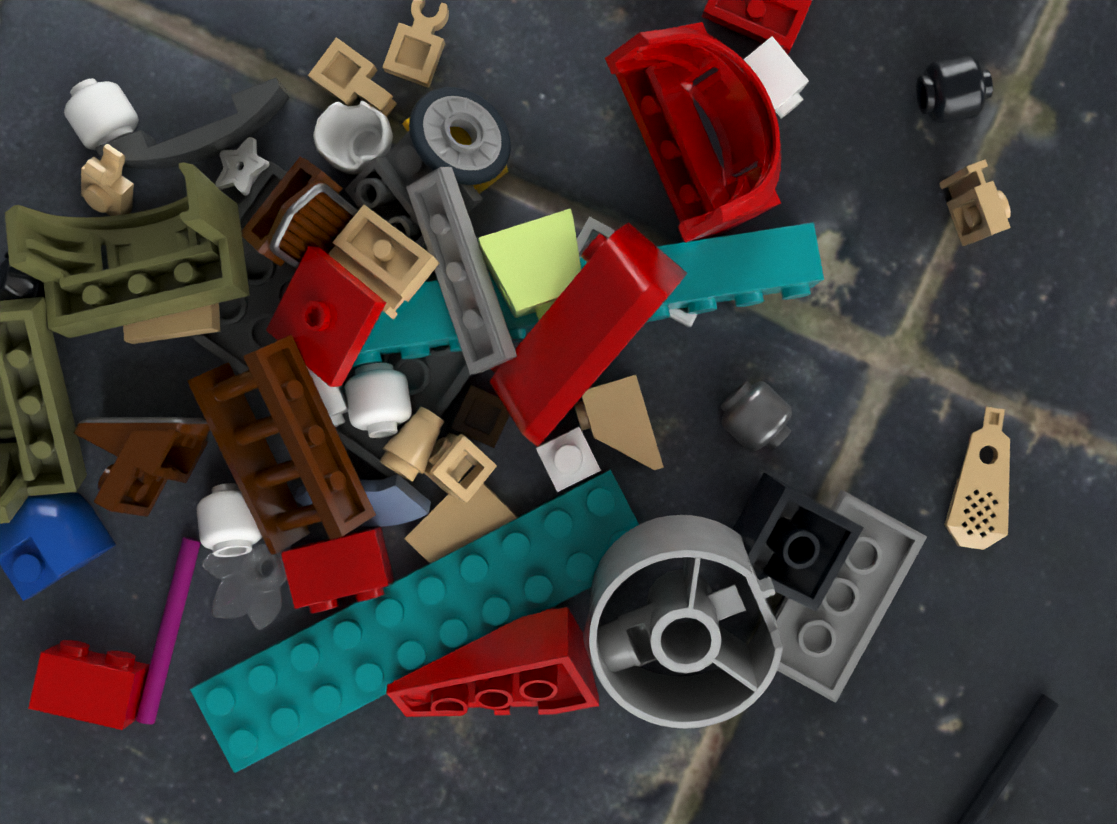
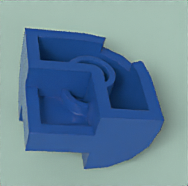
[0,492,116,601]

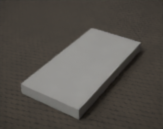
[773,490,927,703]

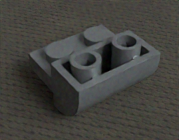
[345,131,483,252]

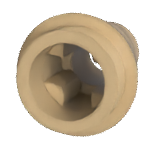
[380,406,445,482]

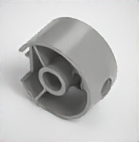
[583,515,783,729]

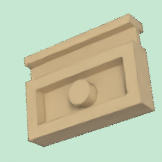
[939,159,1011,246]
[329,205,440,320]

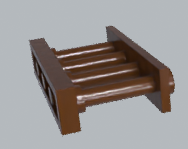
[187,335,376,555]

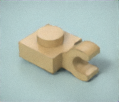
[308,37,397,117]
[81,144,134,216]

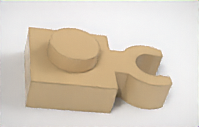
[382,0,449,88]

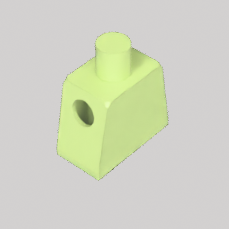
[478,208,581,320]

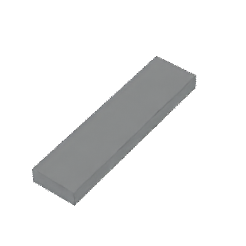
[406,167,517,375]

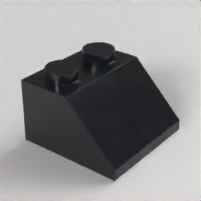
[732,473,864,612]

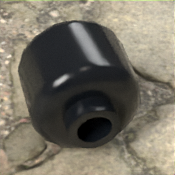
[916,56,993,123]

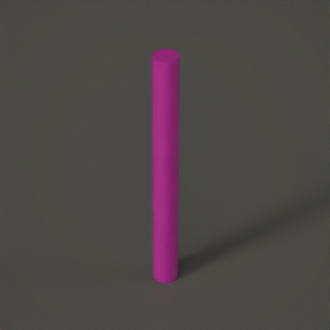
[136,537,201,724]

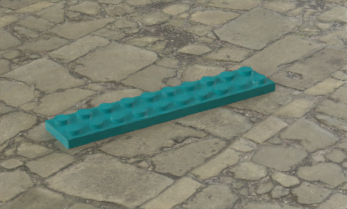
[190,469,639,773]

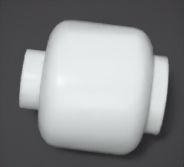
[64,78,139,150]
[345,363,412,438]
[196,483,262,557]

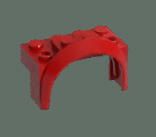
[605,22,781,243]

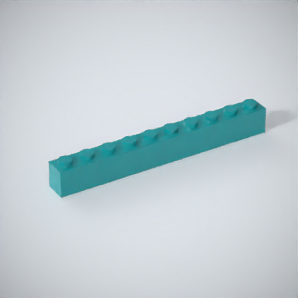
[353,223,824,367]

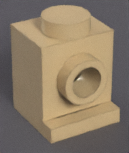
[424,433,497,503]

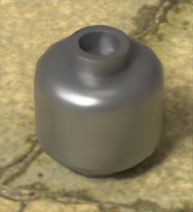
[720,381,792,452]

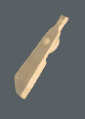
[944,407,1010,550]

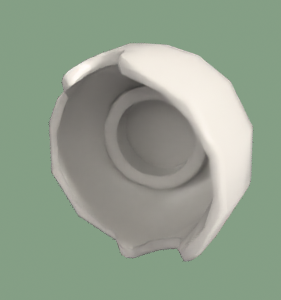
[313,101,393,175]

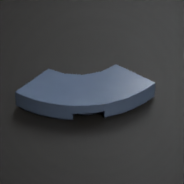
[294,474,431,527]

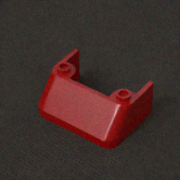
[489,222,688,448]

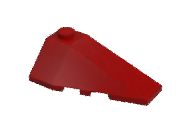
[386,607,599,717]

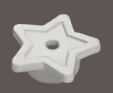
[215,137,270,196]

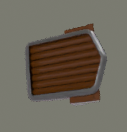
[241,156,358,269]
[73,417,210,517]

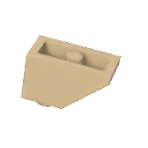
[574,375,664,470]

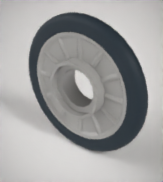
[409,87,511,185]

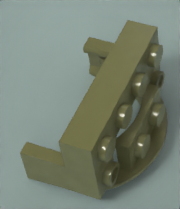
[5,162,250,338]
[0,297,87,524]

